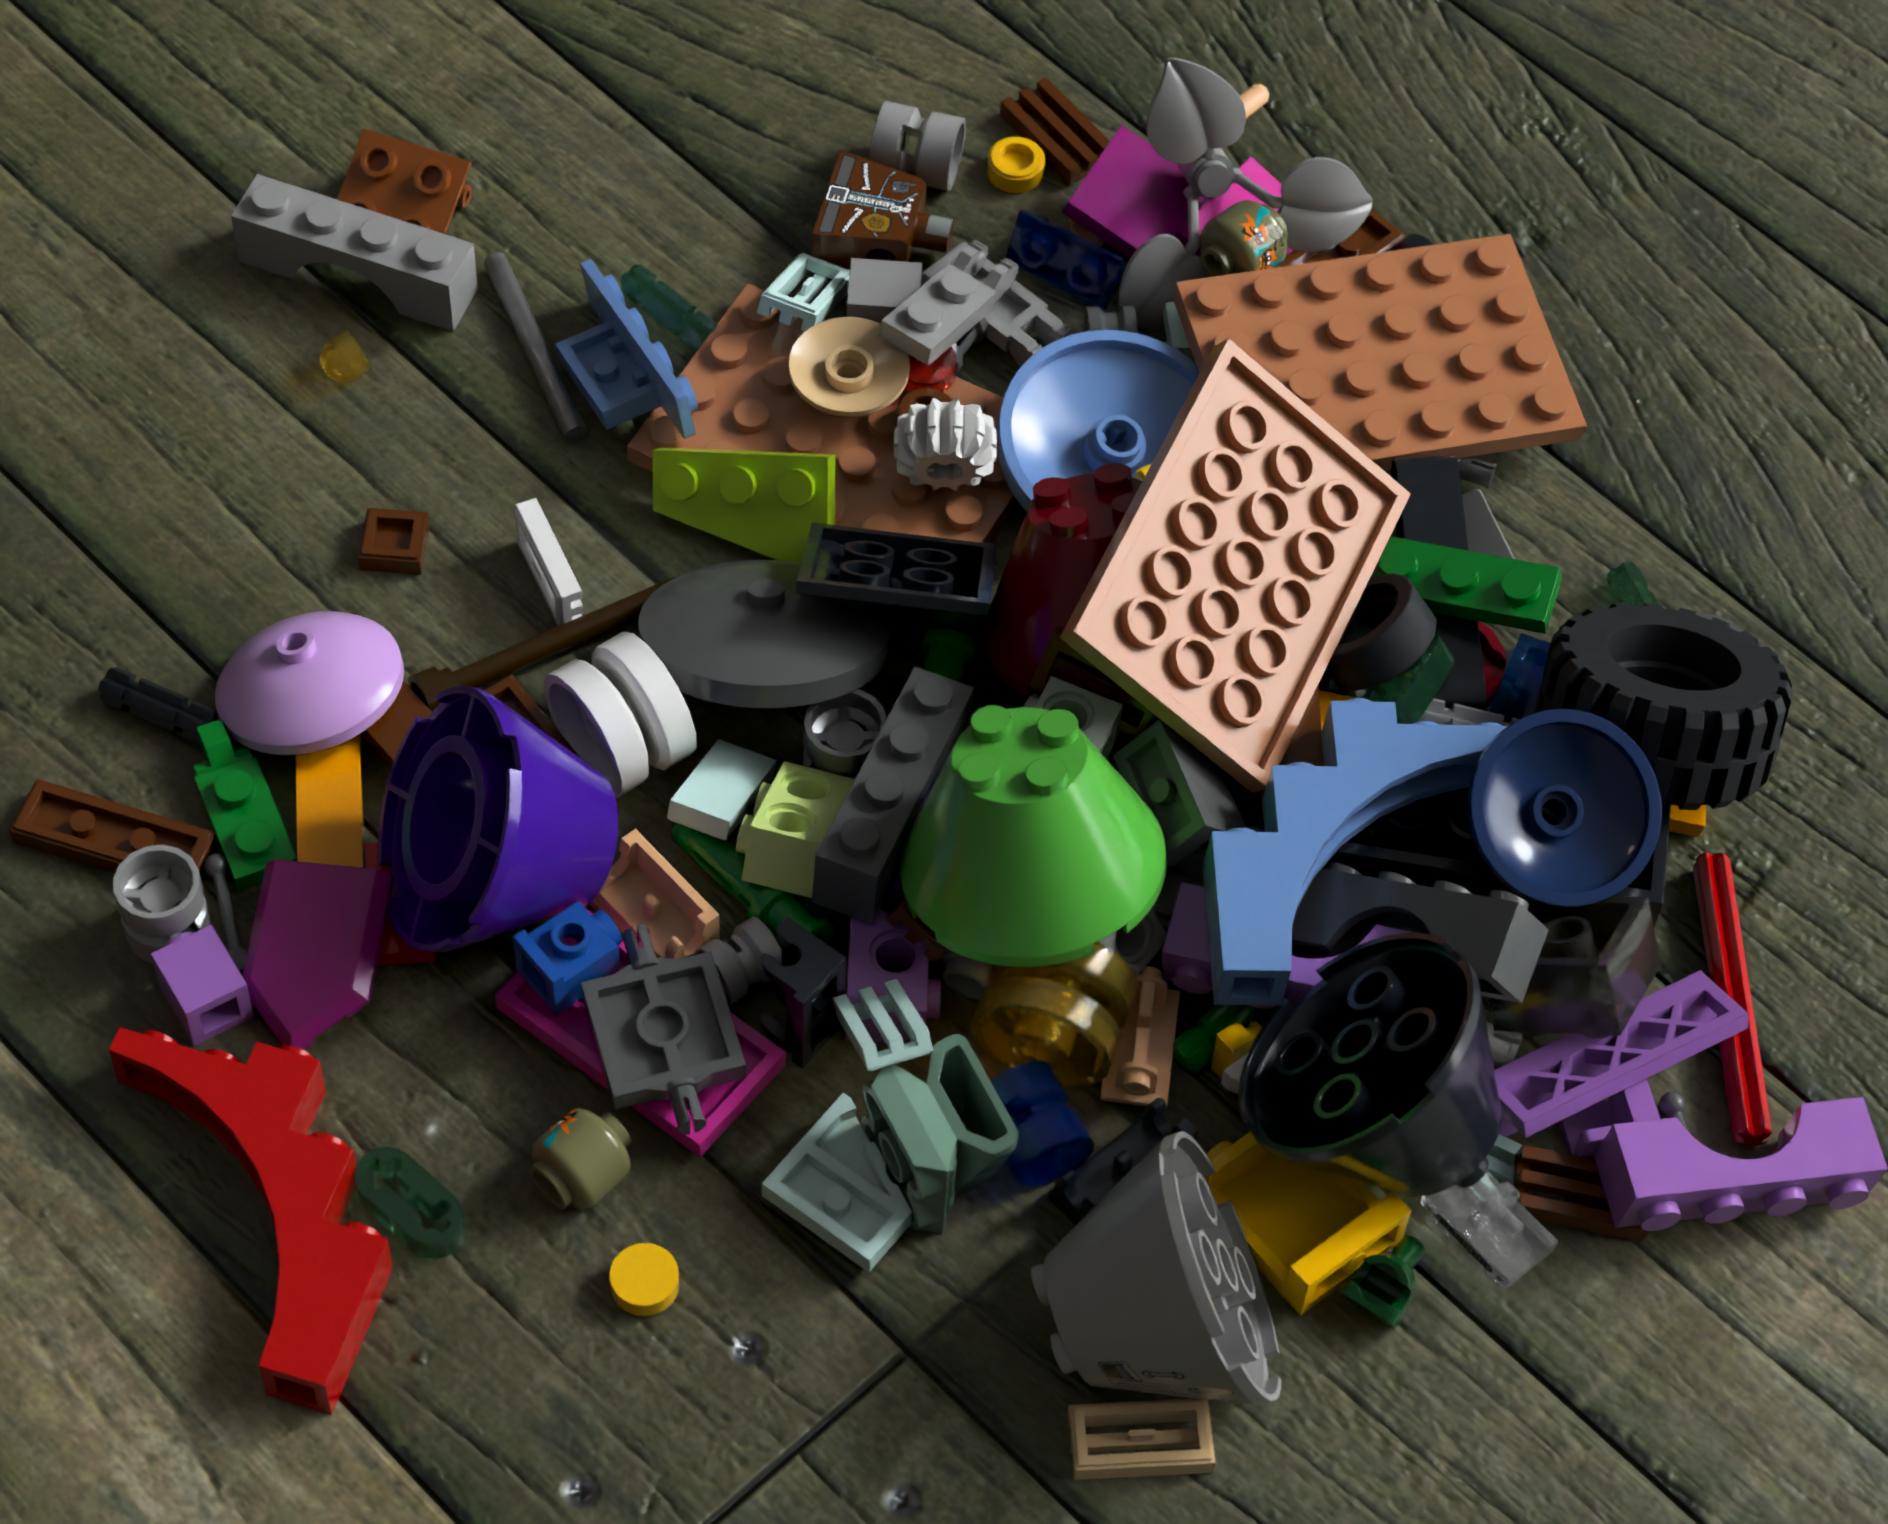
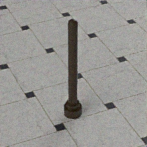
[408,577,676,712]

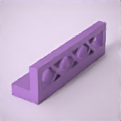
[1494,970,1749,1138]

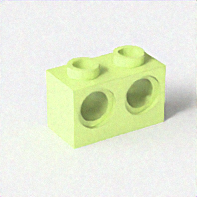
[736,761,855,898]

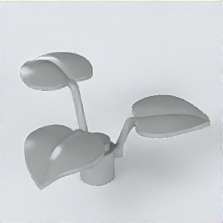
[1118,57,1373,328]

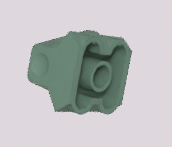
[861,1034,1018,1234]

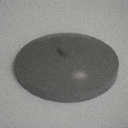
[638,560,892,708]

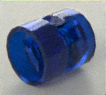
[990,1060,1094,1189]

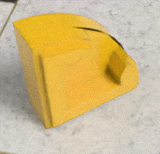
[1211,1021,1263,1079]

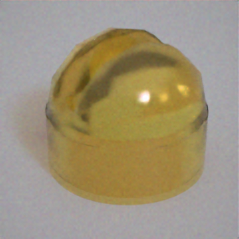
[320,329,372,383]

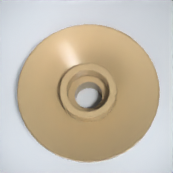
[789,317,910,416]

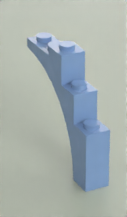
[1203,698,1508,1005]

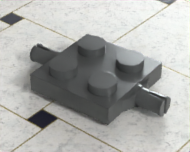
[581,925,746,1134]

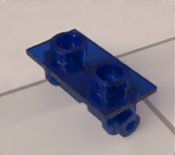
[1005,209,1128,310]

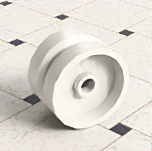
[543,631,697,798]

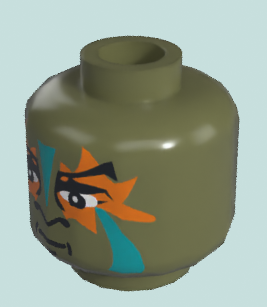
[1200,200,1288,277]
[529,1108,631,1210]

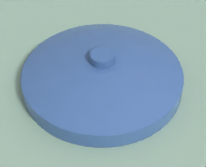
[996,330,1199,512]

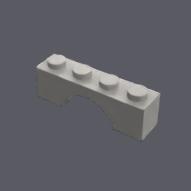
[231,174,478,332]

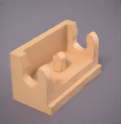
[590,828,720,959]

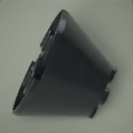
[1238,932,1504,1198]

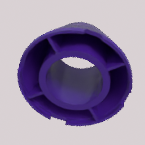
[378,686,618,953]

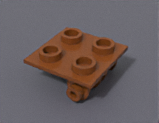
[337,128,472,234]

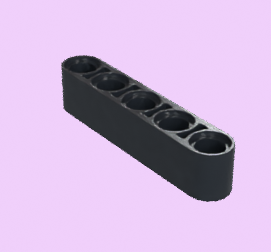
[1391,455,1487,711]

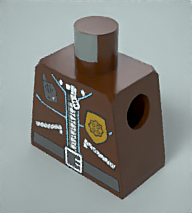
[812,151,955,270]

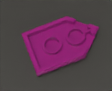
[242,859,395,1051]

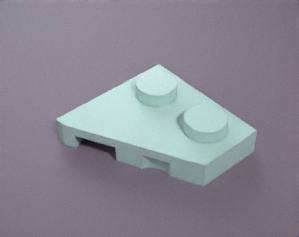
[762,1093,912,1272]

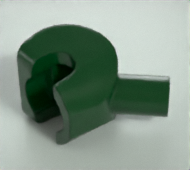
[1338,1236,1425,1330]

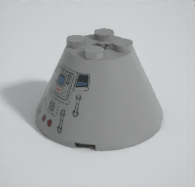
[1031,1131,1281,1405]

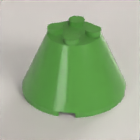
[900,705,1167,967]

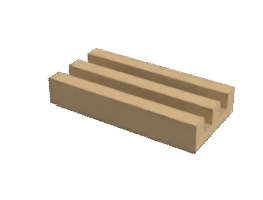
[1067,1398,1216,1480]

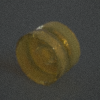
[970,942,1139,1087]

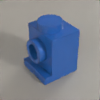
[513,901,622,1016]

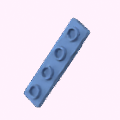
[555,259,698,439]

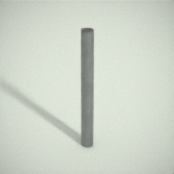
[484,252,587,443]

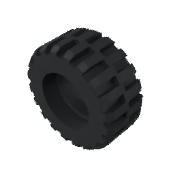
[1534,602,1793,810]

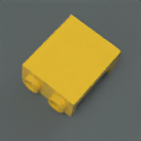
[1205,1131,1412,1316]

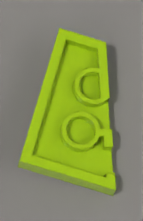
[652,447,835,563]

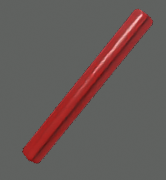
[1693,852,1772,1146]

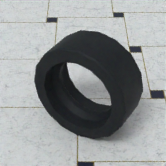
[1326,573,1437,691]

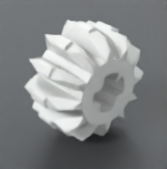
[894,398,997,491]

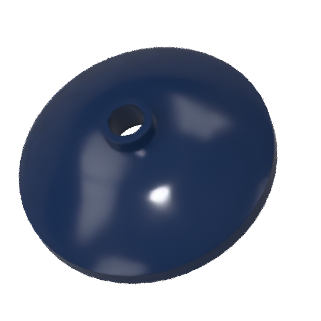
[1467,709,1662,907]

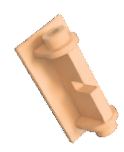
[1100,966,1180,1109]

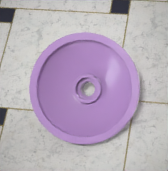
[215,611,404,755]

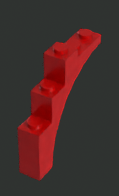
[109,1027,393,1415]

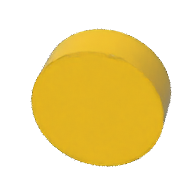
[987,137,1045,194]
[610,1243,679,1316]

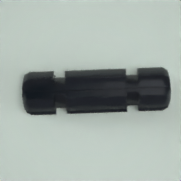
[98,667,218,744]

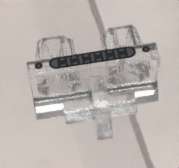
[1420,1171,1558,1289]

